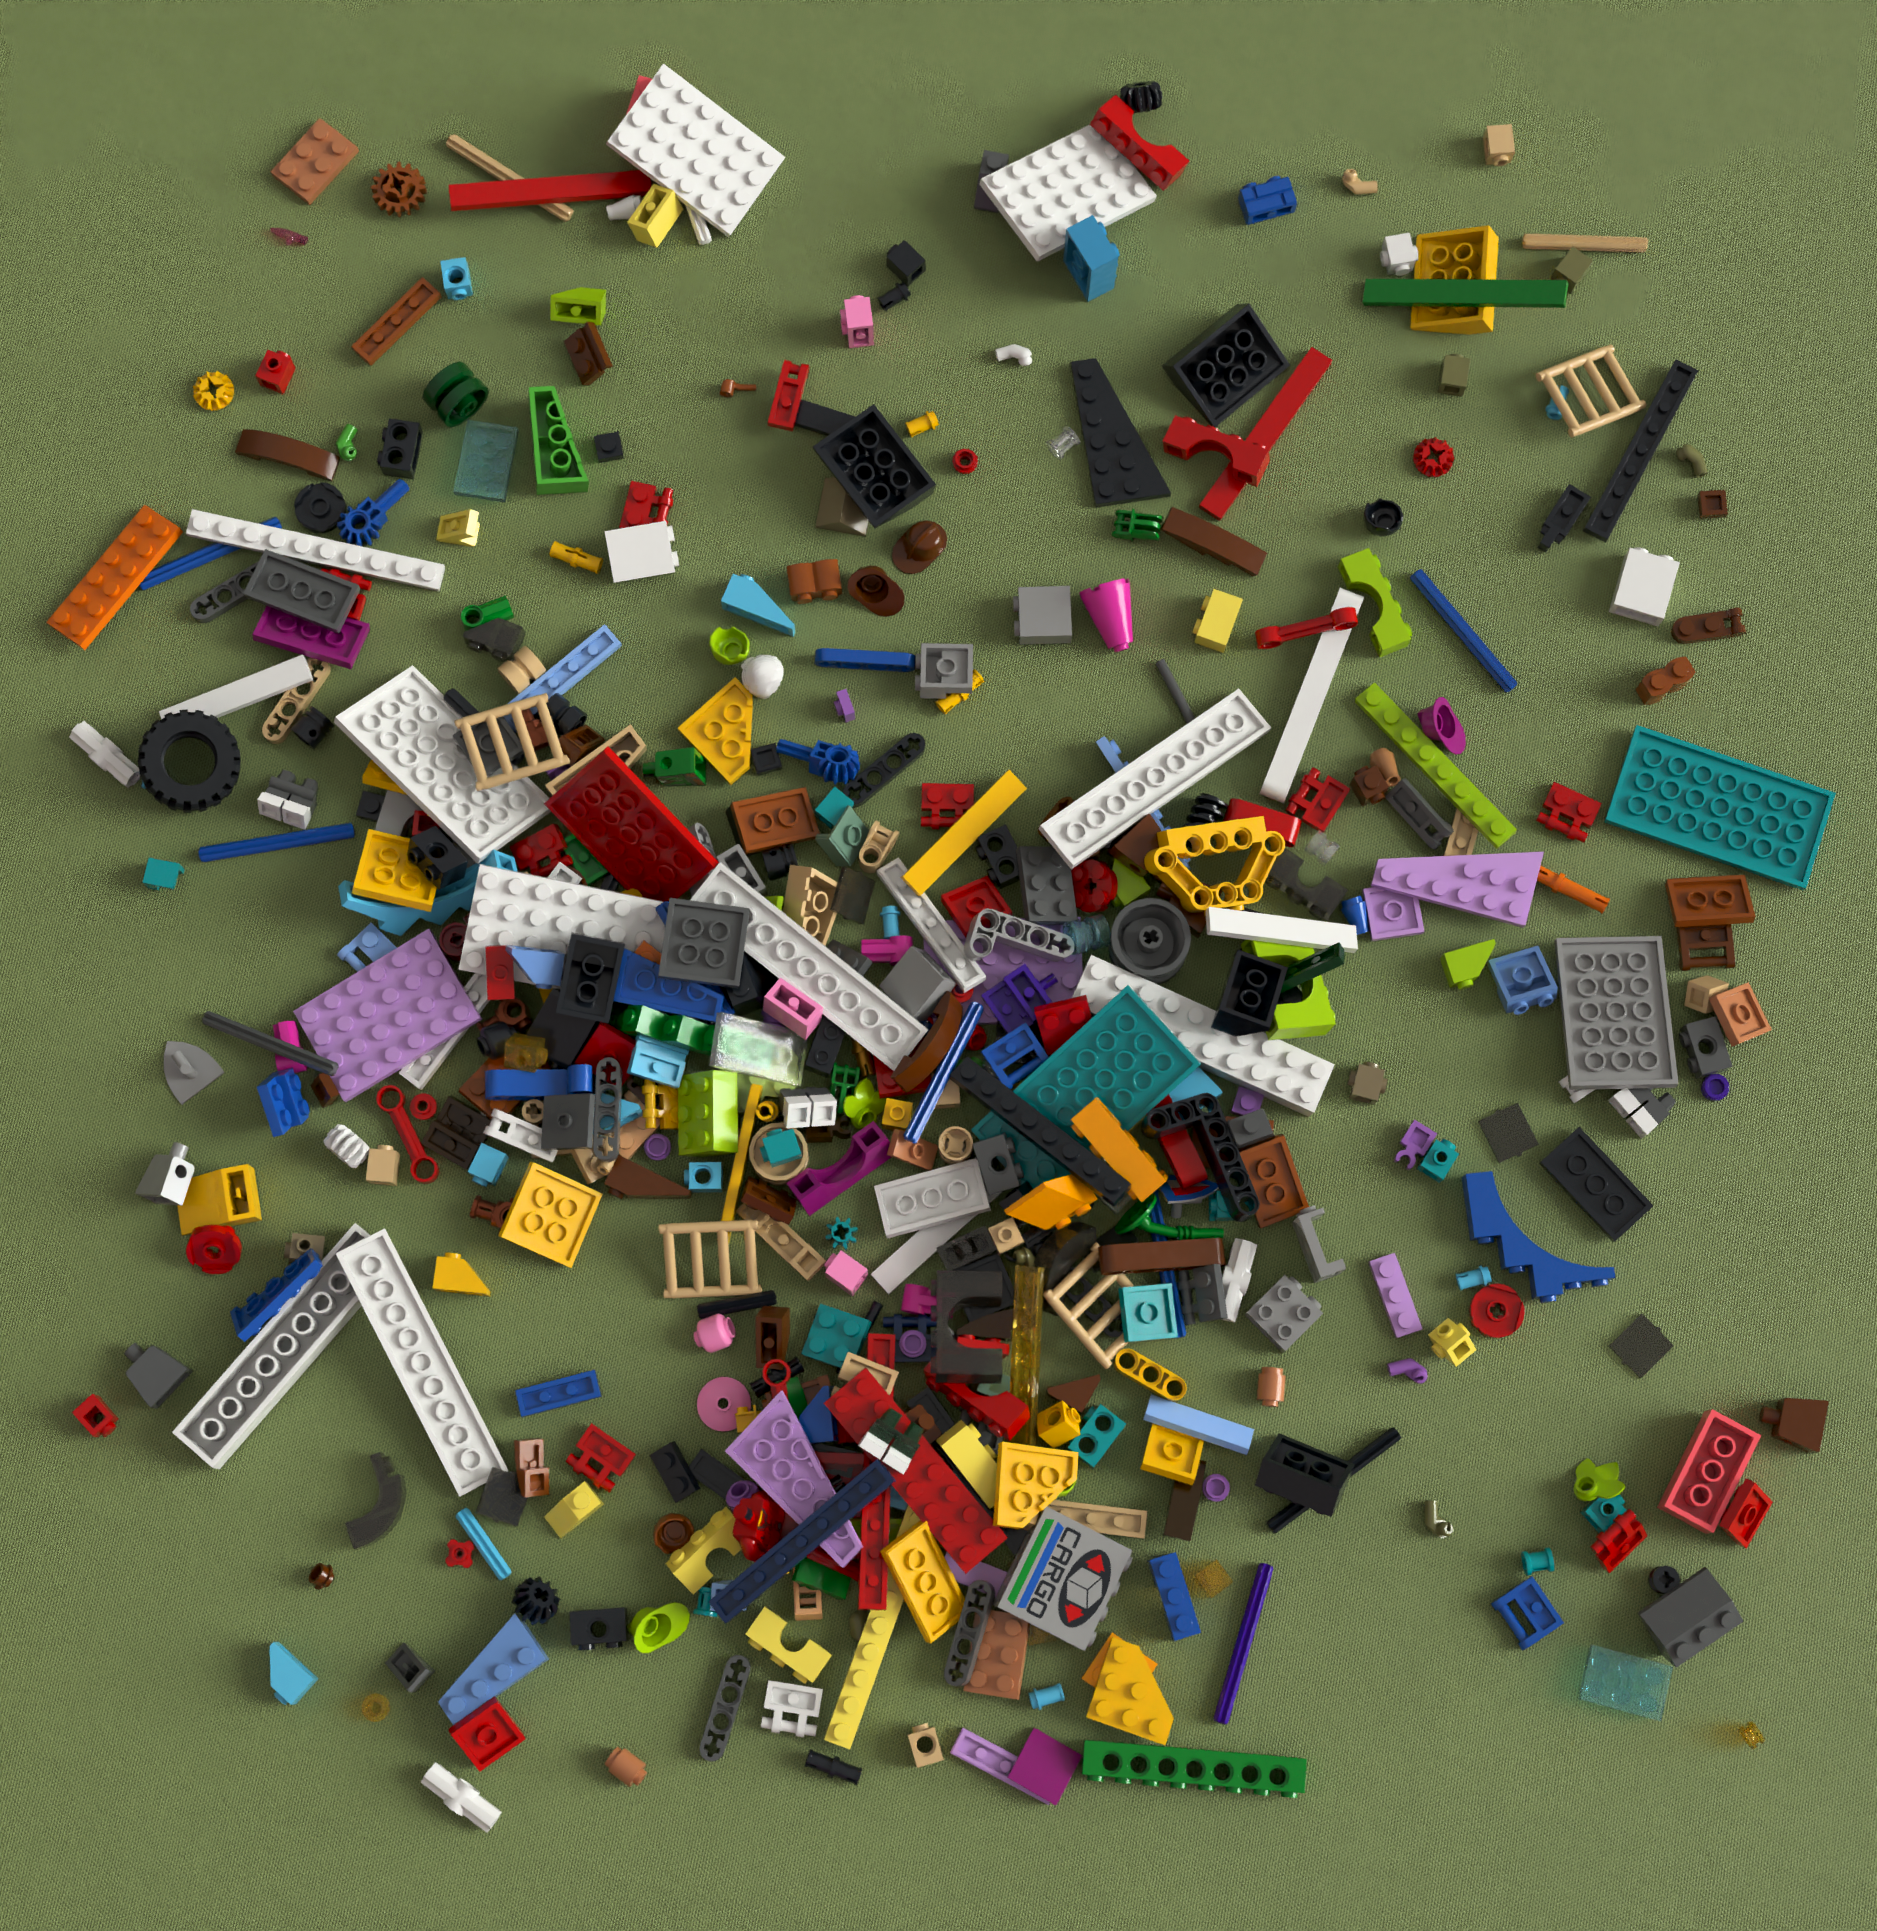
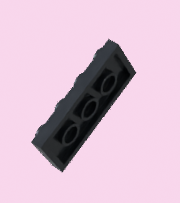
[1539,1127,1653,1242]

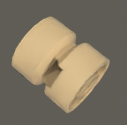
[497,645,547,694]
[938,1126,973,1165]

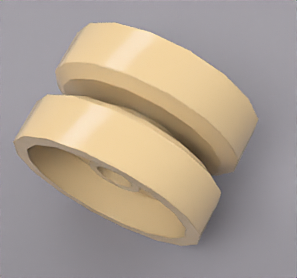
[749,1123,809,1186]

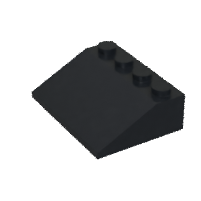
[1162,303,1290,427]
[812,404,936,529]

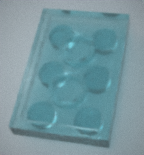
[453,420,519,502]
[1578,1645,1673,1721]

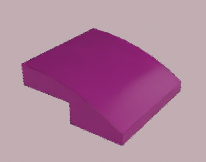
[1007,1728,1082,1806]

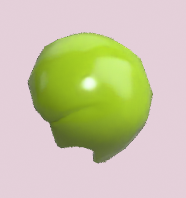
[709,626,750,665]

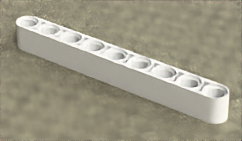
[1259,588,1364,803]

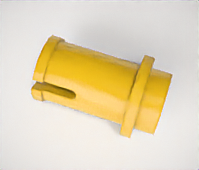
[905,411,939,438]

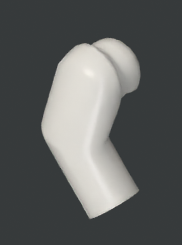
[995,344,1032,366]

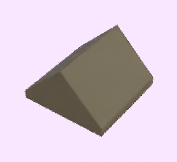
[815,477,869,537]

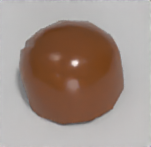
[653,1513,694,1554]

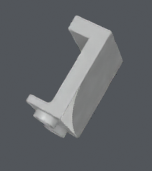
[1292,1206,1346,1283]

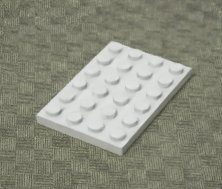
[606,64,785,238]
[979,125,1157,262]

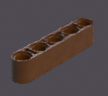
[1098,1238,1226,1275]

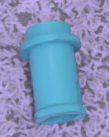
[1545,385,1569,420]
[880,906,901,939]
[1455,1265,1492,1291]
[1028,1683,1065,1710]

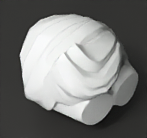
[741,655,784,699]

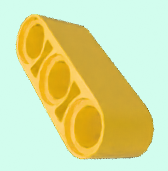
[1114,1348,1187,1402]

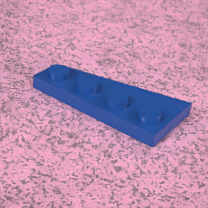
[613,948,724,1022]
[230,1248,323,1342]

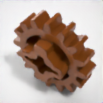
[371,162,427,217]

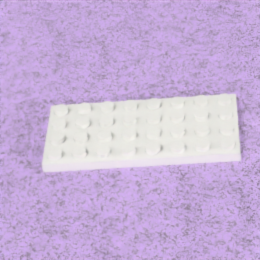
[334,666,551,864]
[459,864,665,990]

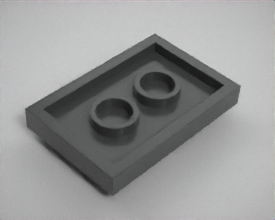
[1016,846,1078,925]

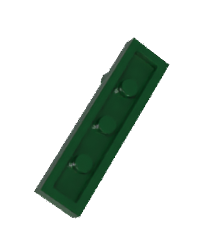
[1277,942,1344,1004]

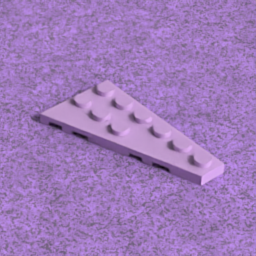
[1371,852,1544,928]
[725,1390,863,1568]

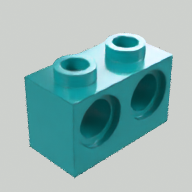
[1067,1404,1126,1469]

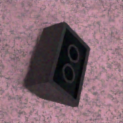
[1211,950,1288,1037]
[1255,1433,1355,1517]

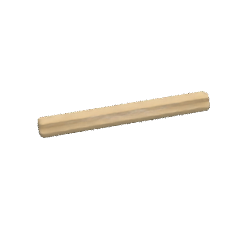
[1522,233,1648,252]

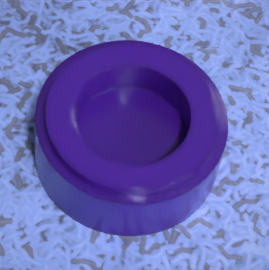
[1701,1074,1729,1101]

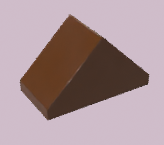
[1046,1374,1101,1415]

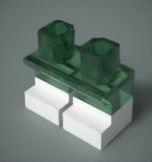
[858,1407,924,1475]

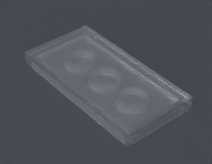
[709,1012,808,1087]

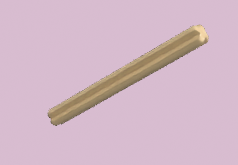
[446,134,574,222]

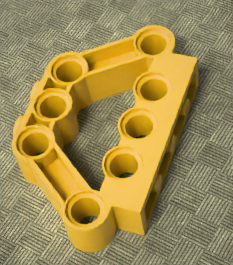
[1144,816,1285,916]

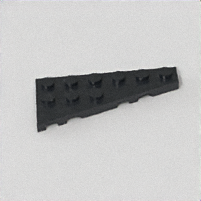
[1070,358,1171,508]

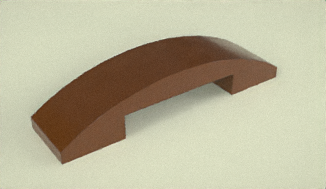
[235,429,340,481]
[890,991,963,1092]

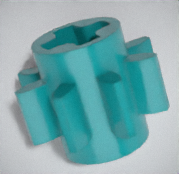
[825,1217,858,1250]

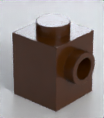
[1350,765,1389,807]

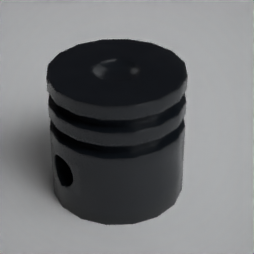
[290,706,335,750]
[762,843,798,881]

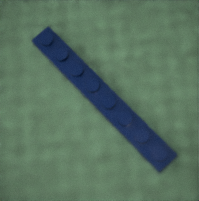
[708,1459,896,1624]

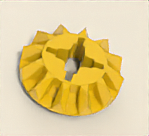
[193,371,234,411]

